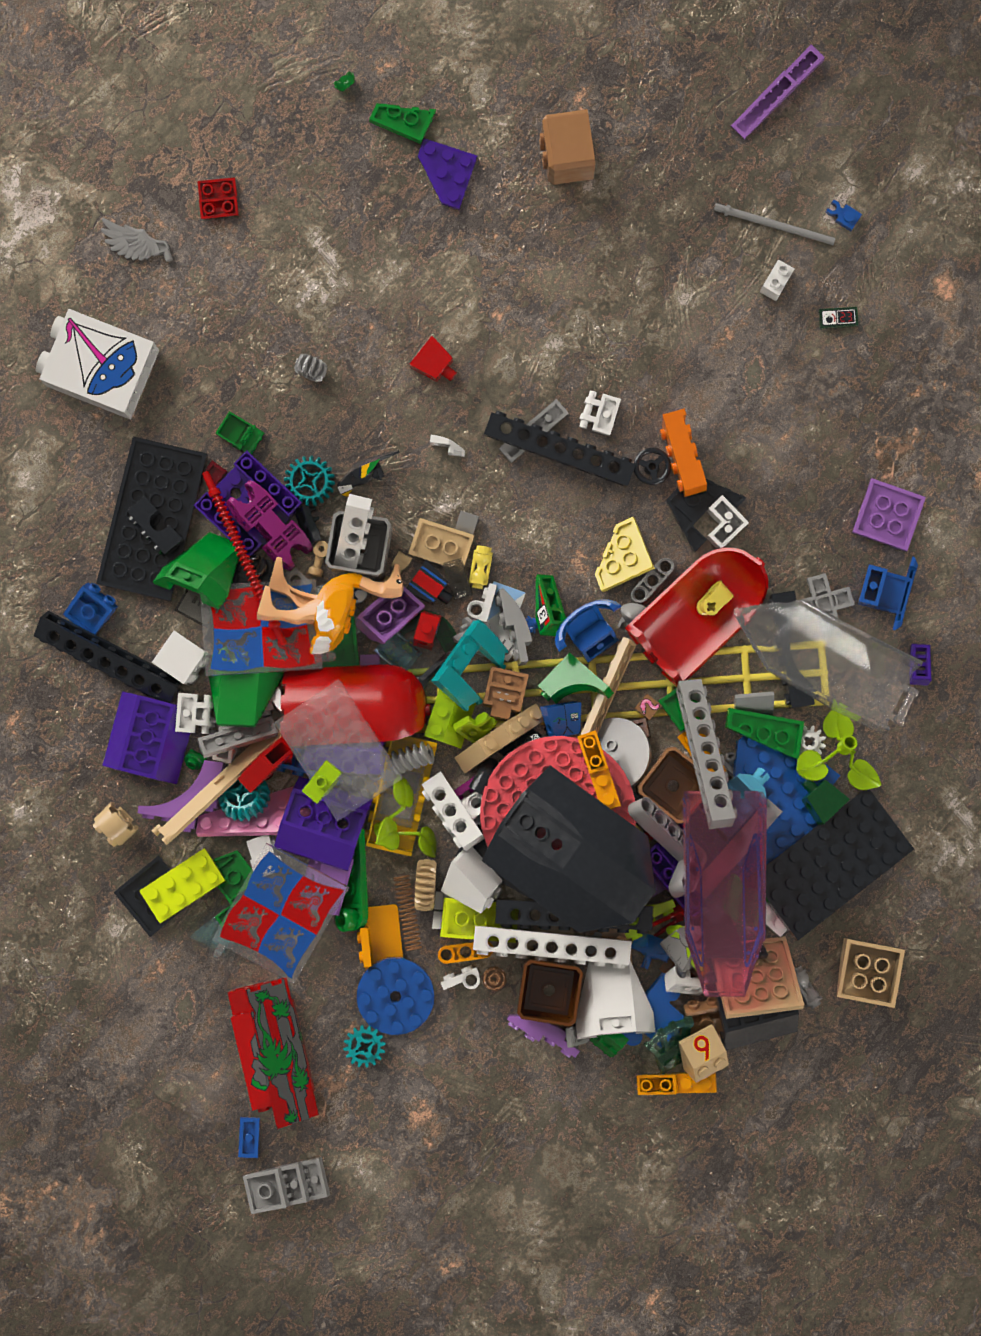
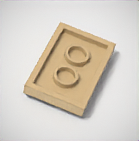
[408,518,474,572]

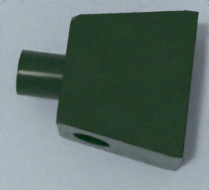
[801,780,850,825]

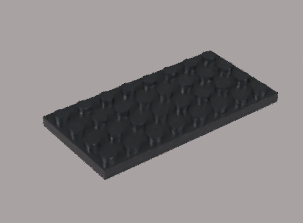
[96,436,208,602]
[749,789,914,941]

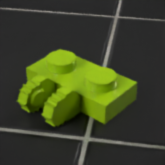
[453,712,497,743]

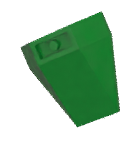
[153,532,239,609]
[208,647,286,727]

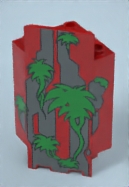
[227,977,319,1129]

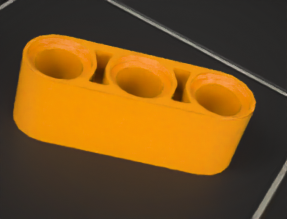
[438,941,493,964]

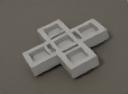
[796,573,855,634]

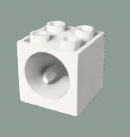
[152,631,210,686]

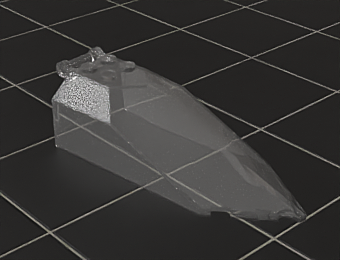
[733,600,923,735]

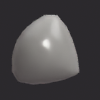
[617,603,646,632]

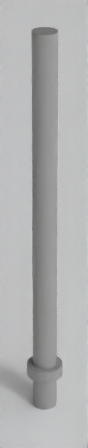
[714,203,835,245]

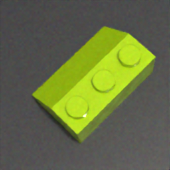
[424,689,479,749]

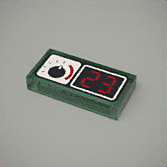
[818,307,858,329]

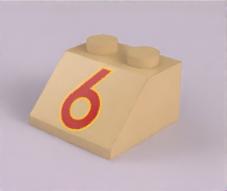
[679,1024,729,1083]

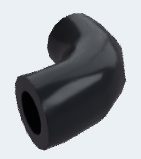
[469,758,499,795]

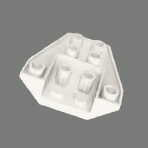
[576,957,655,1039]

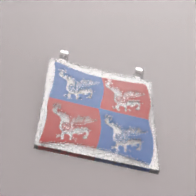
[200,579,336,676]
[212,843,349,984]

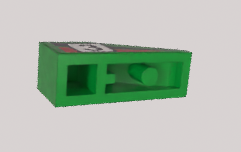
[536,574,566,636]

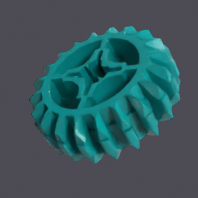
[284,456,335,507]
[218,780,270,822]

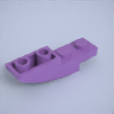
[507,1014,580,1058]

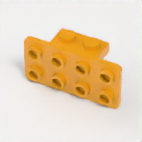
[357,904,403,971]

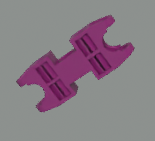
[226,481,313,571]

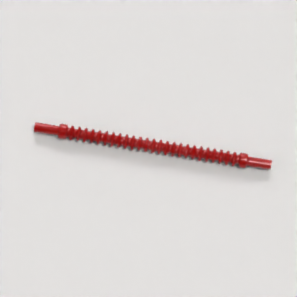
[202,471,287,647]

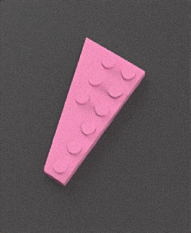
[196,786,311,837]

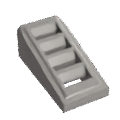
[565,1024,589,1048]

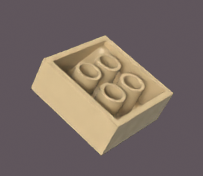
[836,938,905,1008]

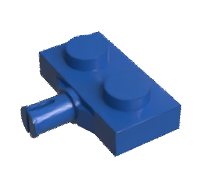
[631,934,669,970]

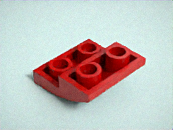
[197,177,239,219]

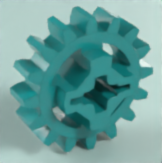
[343,1025,386,1068]

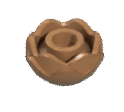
[482,967,507,991]

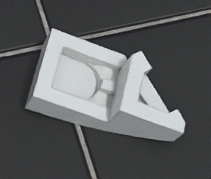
[430,435,465,457]

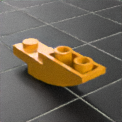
[577,730,621,809]
[637,1072,717,1095]

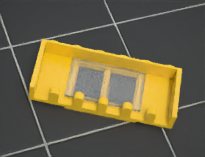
[365,736,437,856]

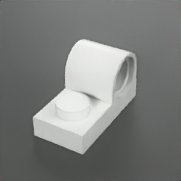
[467,583,497,624]
[665,965,709,995]

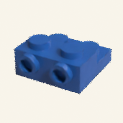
[63,583,118,635]

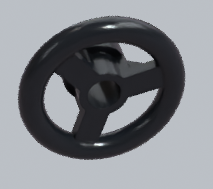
[633,448,671,485]

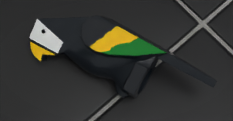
[337,449,400,497]

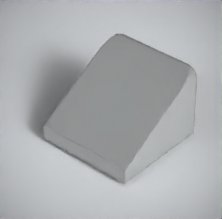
[455,511,479,535]

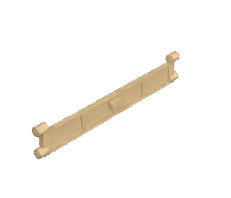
[151,720,282,845]

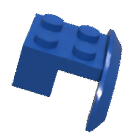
[858,557,918,630]
[555,599,622,663]

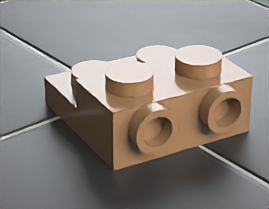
[683,996,723,1040]

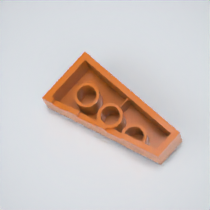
[660,408,707,497]

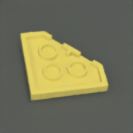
[595,517,655,592]

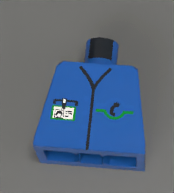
[540,701,581,737]

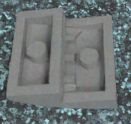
[734,691,774,716]

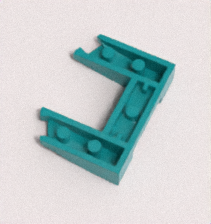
[431,620,508,711]

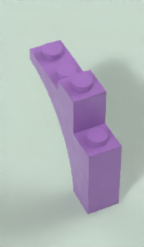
[138,760,225,832]

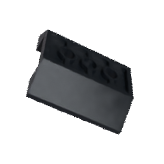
[706,972,799,1051]

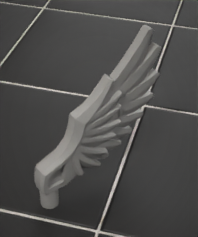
[101,218,173,262]

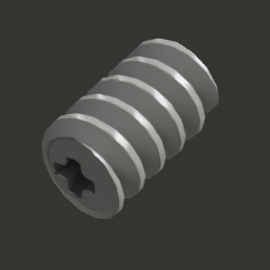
[391,741,434,774]

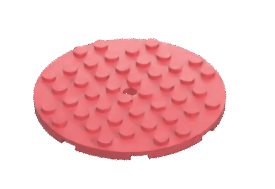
[480,736,636,850]

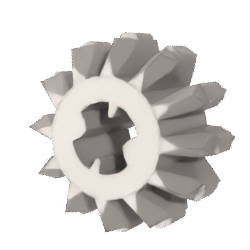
[294,354,328,382]

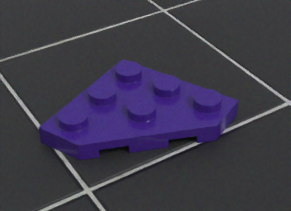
[418,138,477,210]

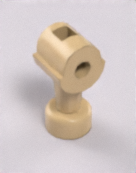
[307,541,328,578]
[382,551,413,582]

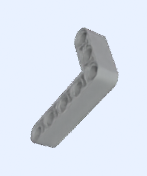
[628,797,707,898]

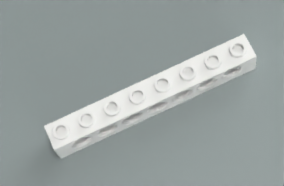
[473,925,632,968]

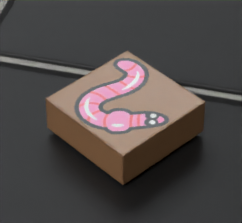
[634,694,662,720]

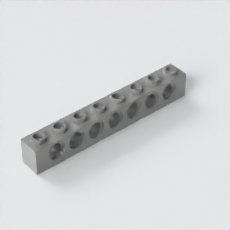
[676,679,737,829]

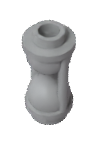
[794,965,823,1009]

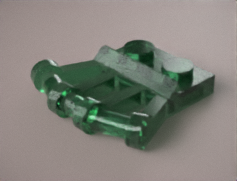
[643,1016,694,1074]

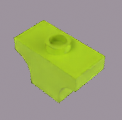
[302,760,343,803]

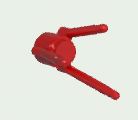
[653,901,686,937]

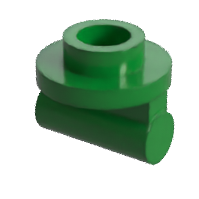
[184,749,207,770]

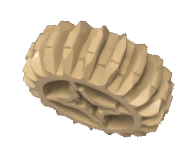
[415,859,437,912]

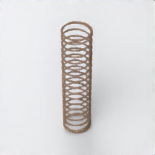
[393,875,422,951]

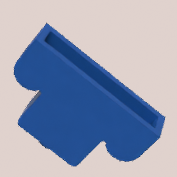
[622,973,686,1048]

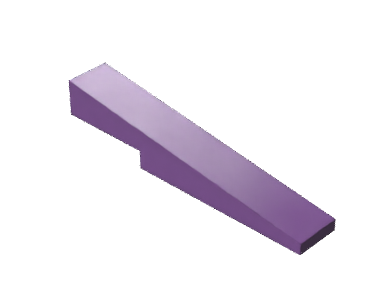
[731,45,825,139]

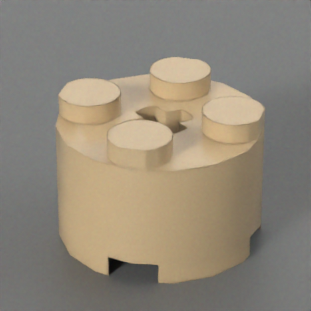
[93,802,138,847]

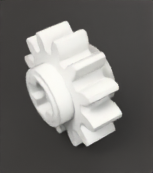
[799,726,826,755]

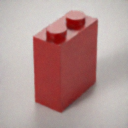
[238,737,295,793]

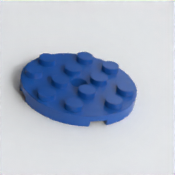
[357,957,434,1035]

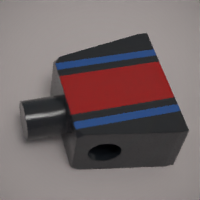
[406,560,453,605]

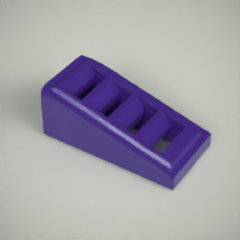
[909,644,932,686]

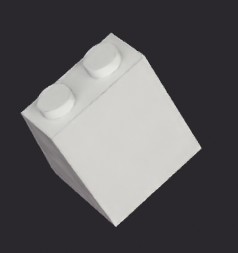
[441,847,503,913]

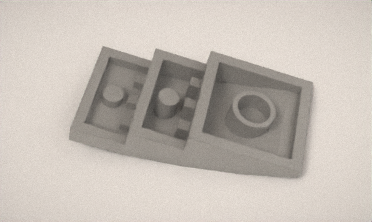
[243,1157,330,1214]

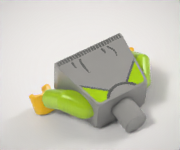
[660,925,710,977]

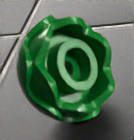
[333,71,355,92]

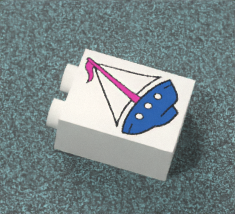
[36,309,159,420]

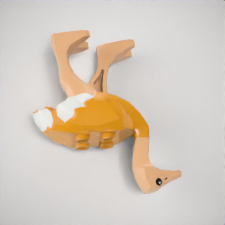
[257,557,404,654]

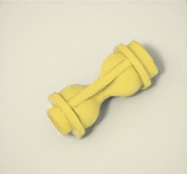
[469,545,493,589]

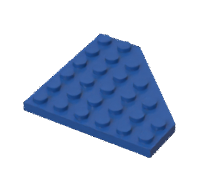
[725,736,818,880]

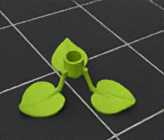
[796,705,881,790]
[374,774,437,858]

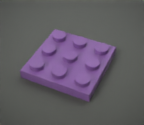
[852,478,926,552]

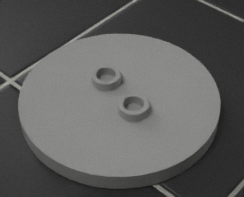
[598,717,652,788]

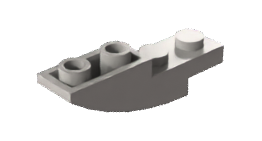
[495,588,532,666]

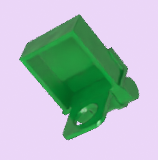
[215,411,265,455]
[589,1033,629,1058]

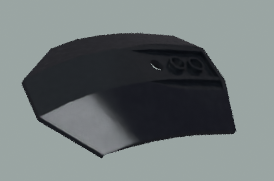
[482,766,656,932]

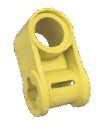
[696,581,733,616]

